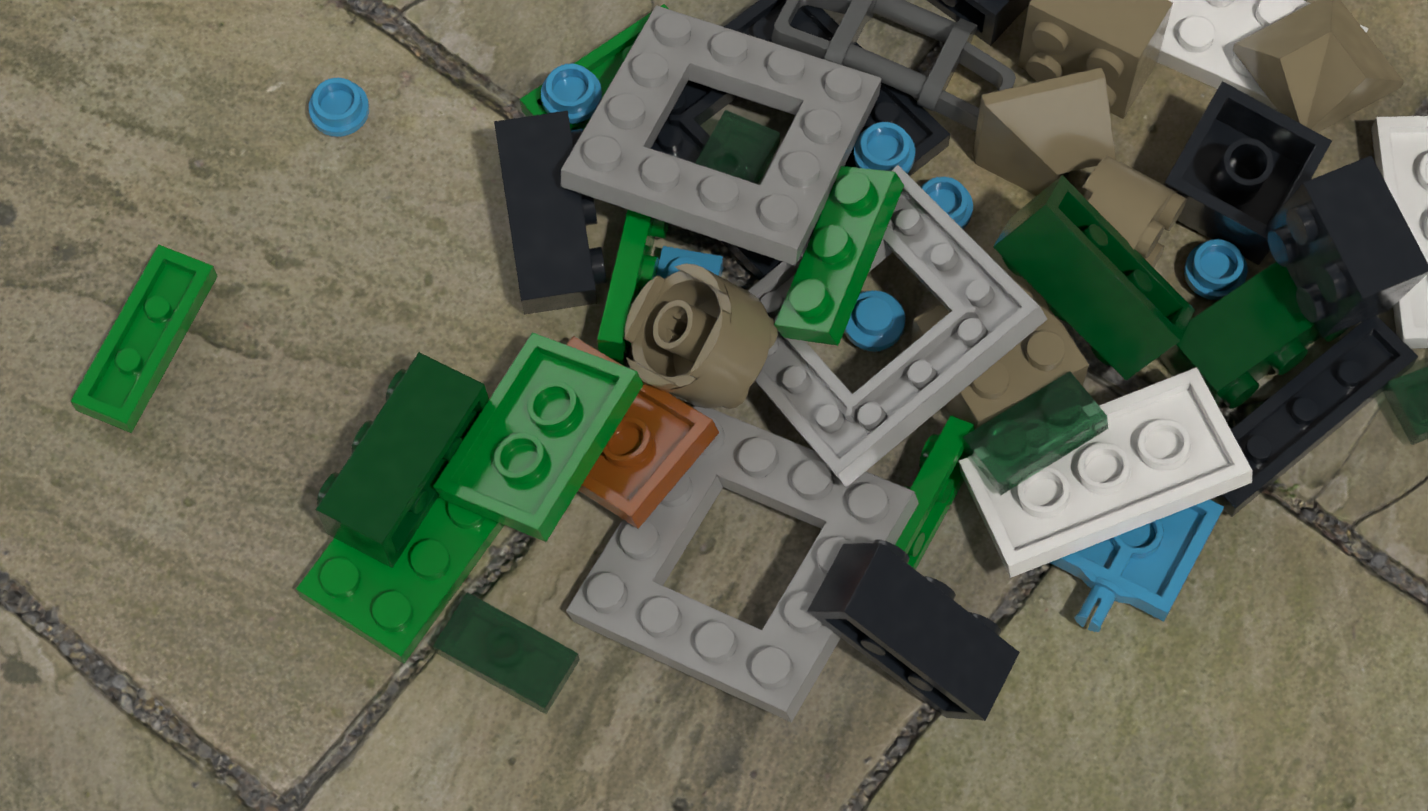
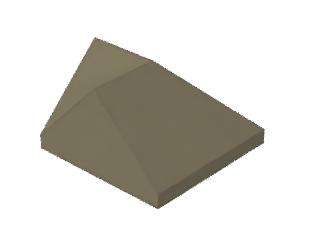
[1232,0,1404,133]
[972,67,1116,196]

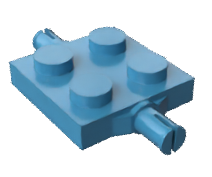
[1050,499,1224,632]

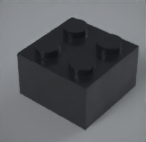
[1163,81,1332,265]
[1266,155,1428,338]

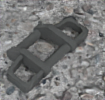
[772,0,1016,131]

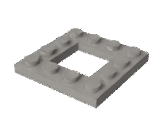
[561,5,882,265]
[748,165,1047,487]
[566,405,919,723]

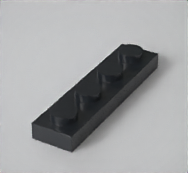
[1213,316,1418,517]

